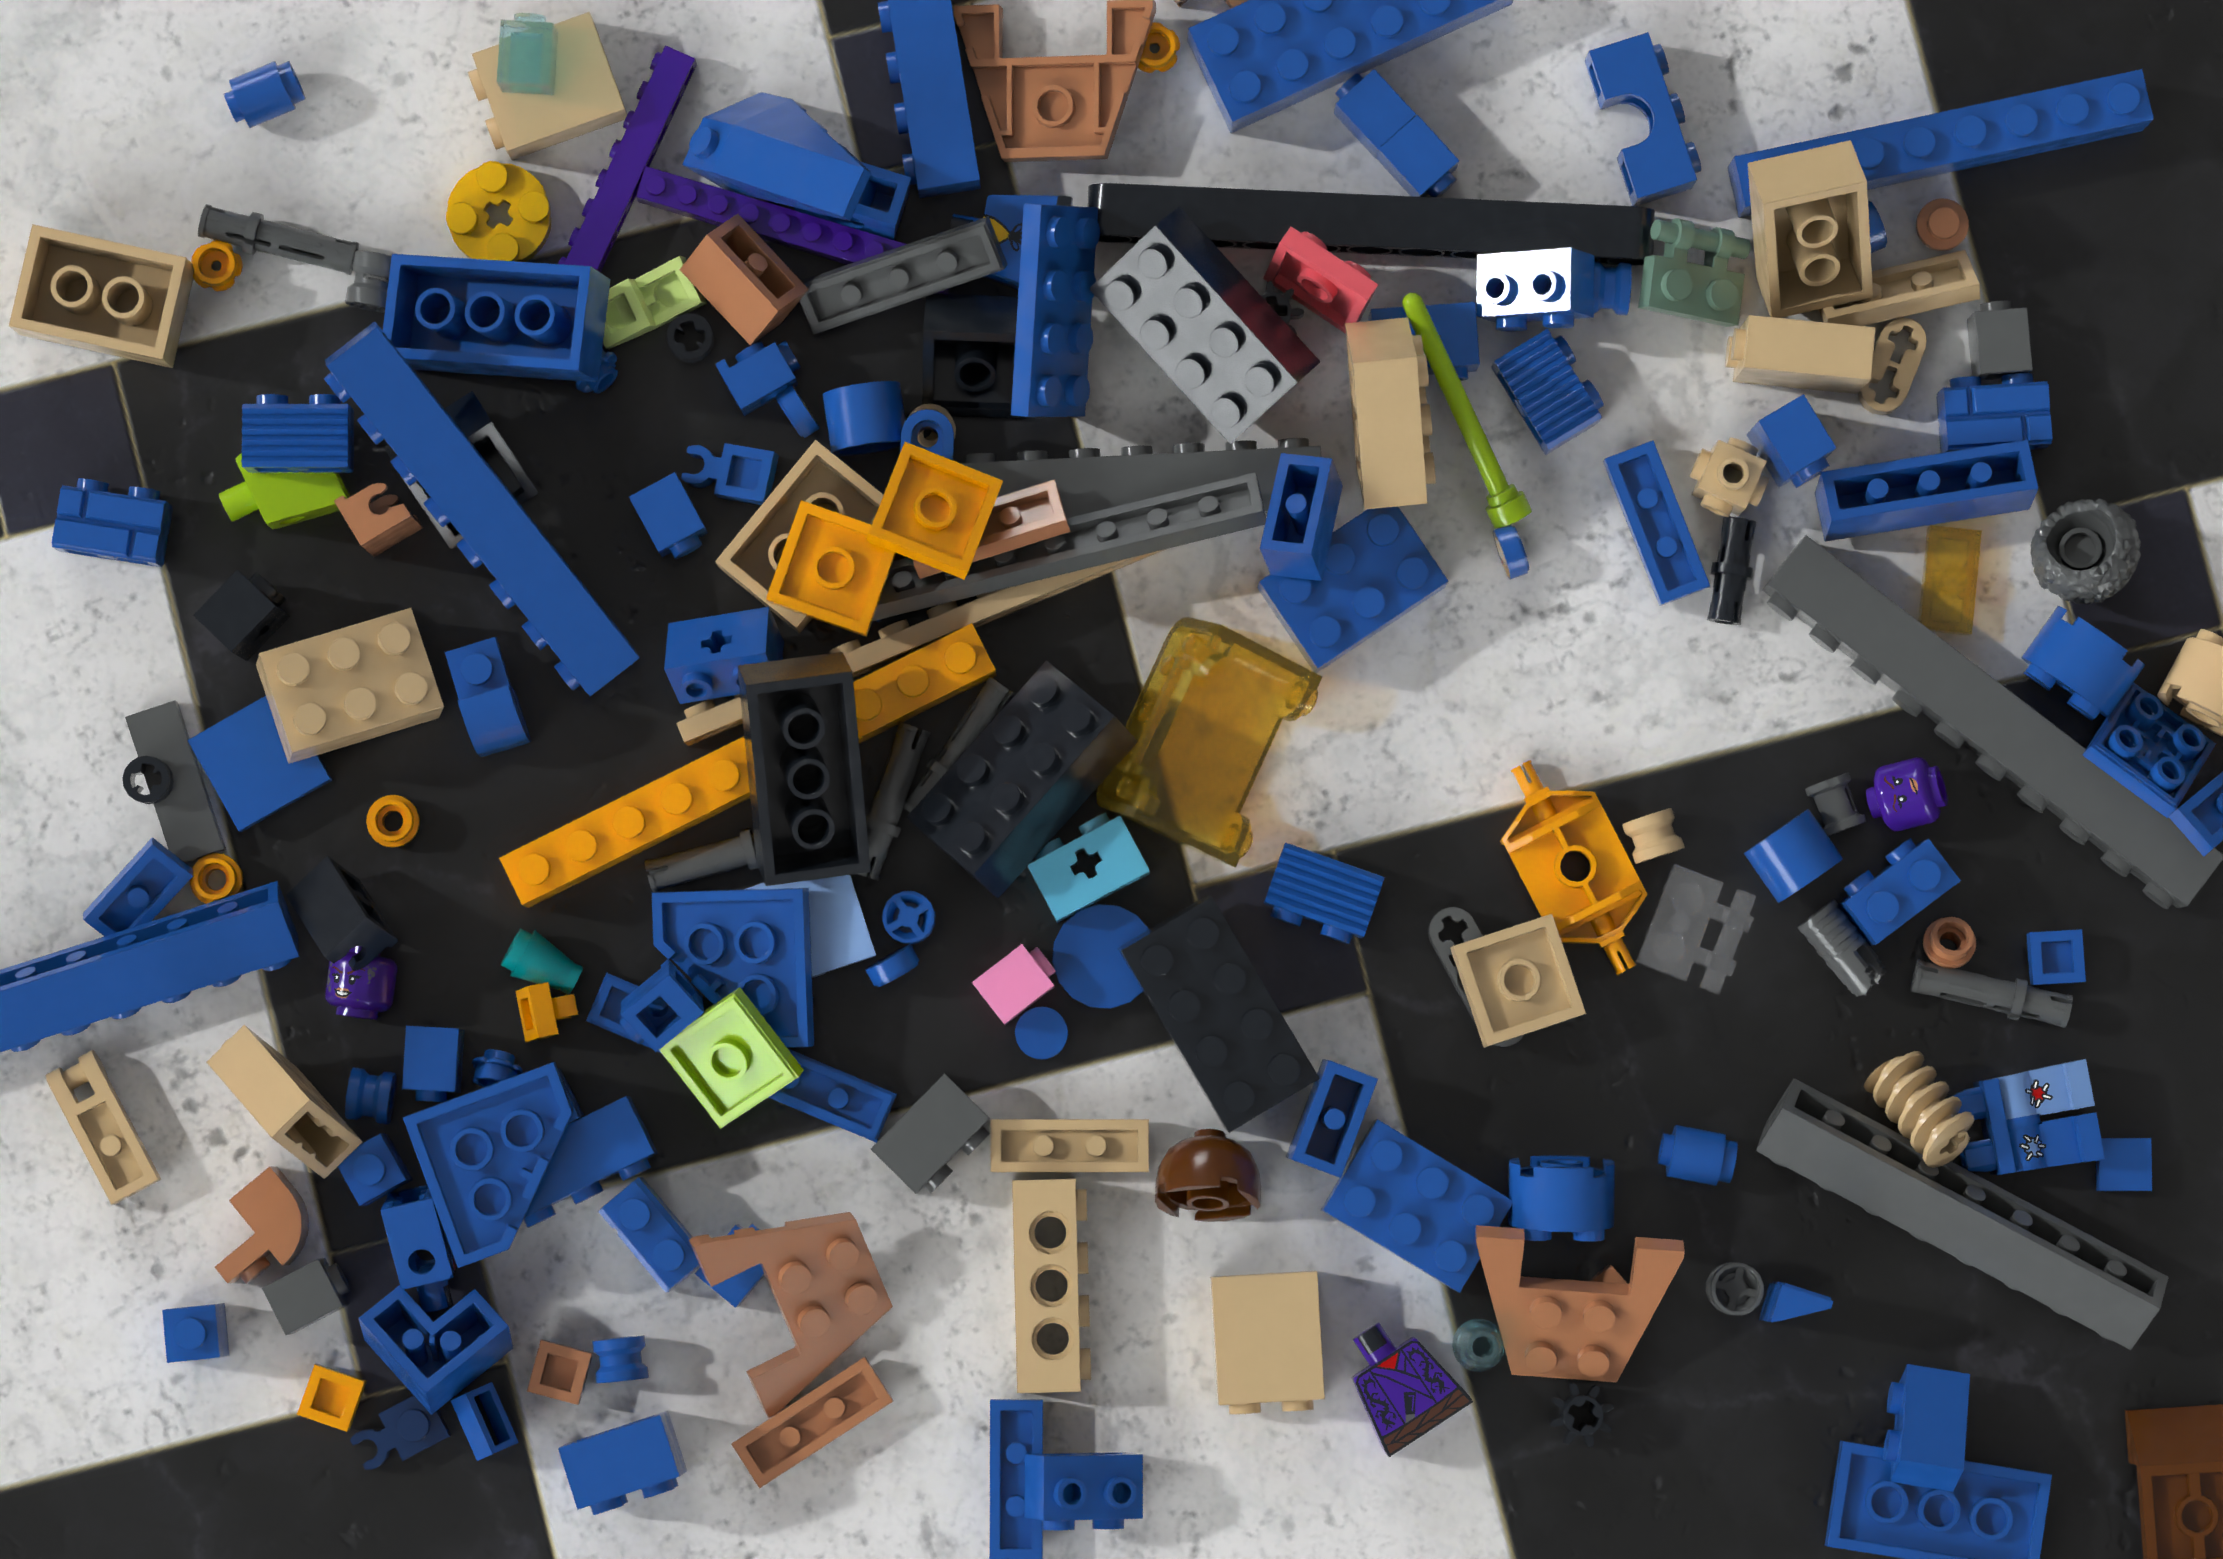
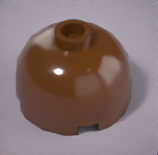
[1155,1129,1261,1222]

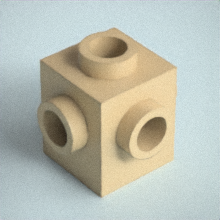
[1689,437,1770,517]

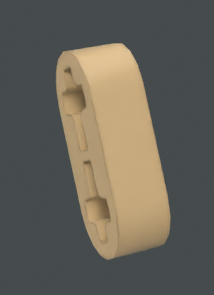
[1858,317,1927,415]

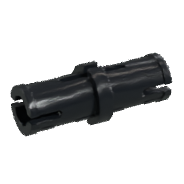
[1707,516,1757,625]

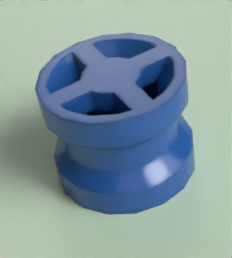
[1594,261,1632,316]
[882,891,936,945]
[345,1067,397,1124]
[592,1335,649,1383]

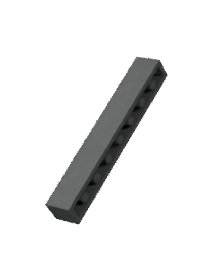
[960,438,1321,518]
[1756,1078,2169,1350]

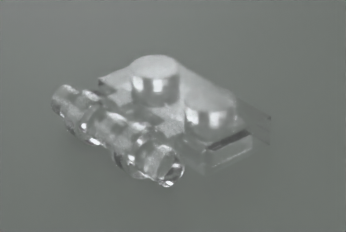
[1635,864,1756,994]

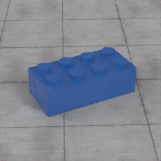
[383,254,611,382]

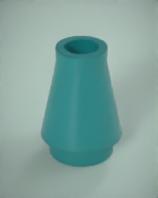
[501,928,583,995]

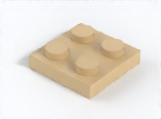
[1450,914,1586,1048]

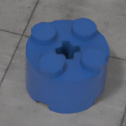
[2021,606,2145,721]
[1508,1155,1615,1241]

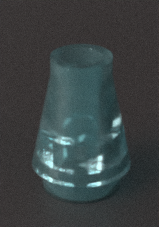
[1452,1319,1505,1372]

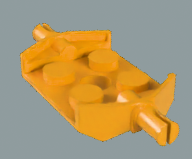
[1500,760,1648,975]

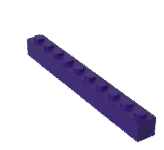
[558,45,697,273]
[636,166,951,294]

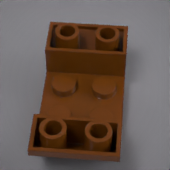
[2125,1404,2223,1559]

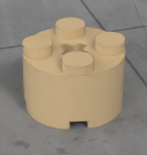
[2157,629,2223,737]

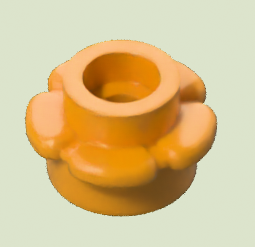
[1138,22,1180,73]
[191,240,243,292]

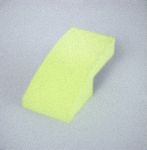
[603,256,707,349]

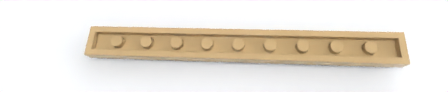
[676,548,1169,746]

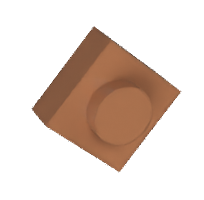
[527,1339,593,1405]

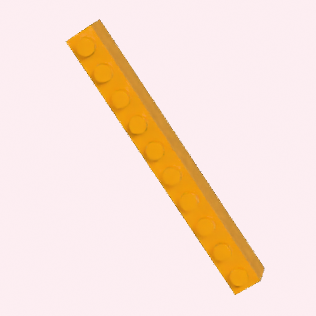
[499,623,997,908]

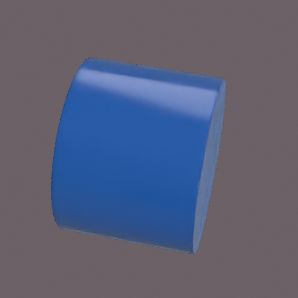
[822,381,906,456]
[1744,809,1843,903]

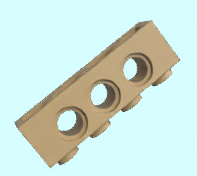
[1012,1179,1091,1393]

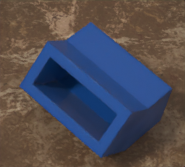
[451,1382,519,1461]

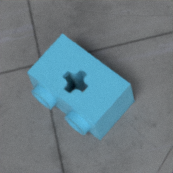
[1028,813,1150,923]

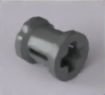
[1805,772,1867,836]

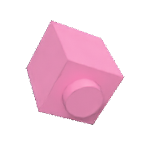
[972,944,1056,1025]

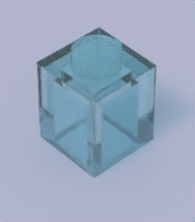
[497,13,558,95]

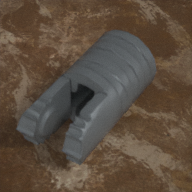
[1797,899,1887,997]

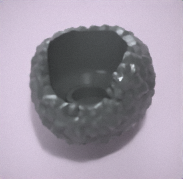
[2030,499,2141,605]

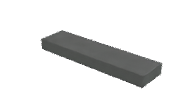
[800,216,1007,334]

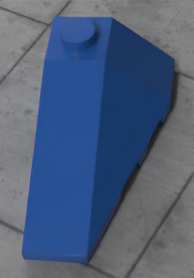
[682,92,871,221]

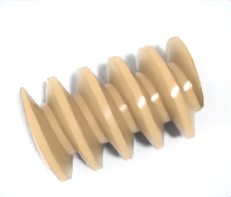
[1864,1051,1974,1168]

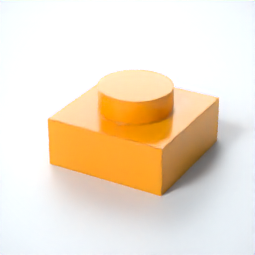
[297,1364,367,1432]

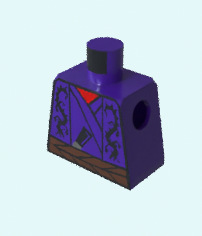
[1351,1322,1473,1457]

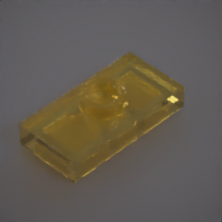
[1918,525,1982,636]

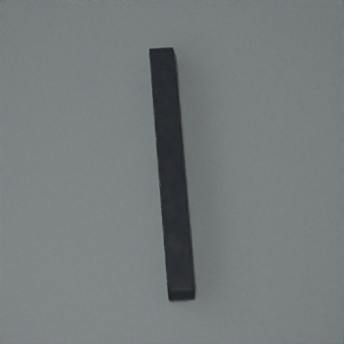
[1087,183,1655,266]

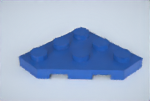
[652,888,814,1048]
[403,1062,573,1268]

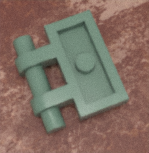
[1638,218,1751,327]

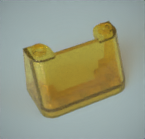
[1096,617,1322,868]

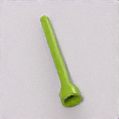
[1402,293,1532,529]

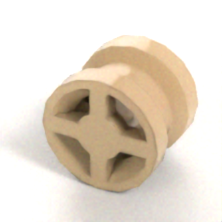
[1622,808,1685,864]

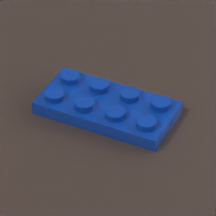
[1011,204,1100,417]
[1825,1440,2052,1559]

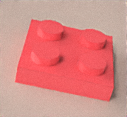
[1263,227,1379,334]

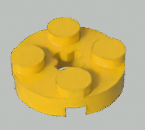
[446,161,551,262]

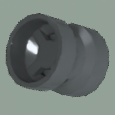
[345,251,392,313]
[1706,1262,1764,1316]

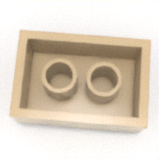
[1748,140,1873,318]
[9,224,194,368]
[1345,317,1436,510]
[715,440,883,634]
[256,608,444,764]

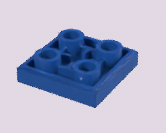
[2083,682,2216,818]
[187,696,332,832]

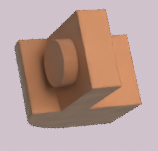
[214,1166,309,1284]

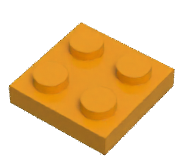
[866,442,1003,580]
[766,500,896,636]

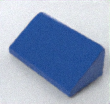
[1759,1281,1833,1322]

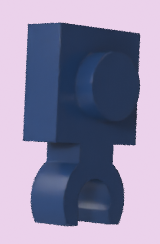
[350,1395,452,1470]

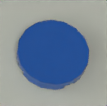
[1052,904,1149,1009]

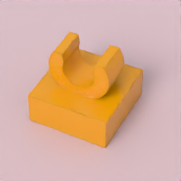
[515,982,578,1043]

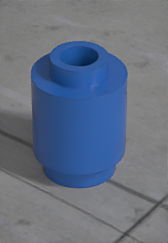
[224,61,306,128]
[1658,1125,1738,1186]

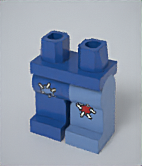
[1949,1059,2105,1175]

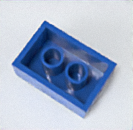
[1257,506,1449,674]
[1321,1119,1513,1293]

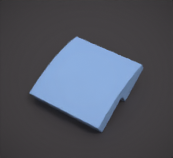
[744,875,876,978]

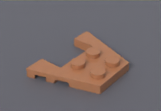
[953,0,1156,162]
[689,1212,893,1418]
[1476,1225,1685,1382]

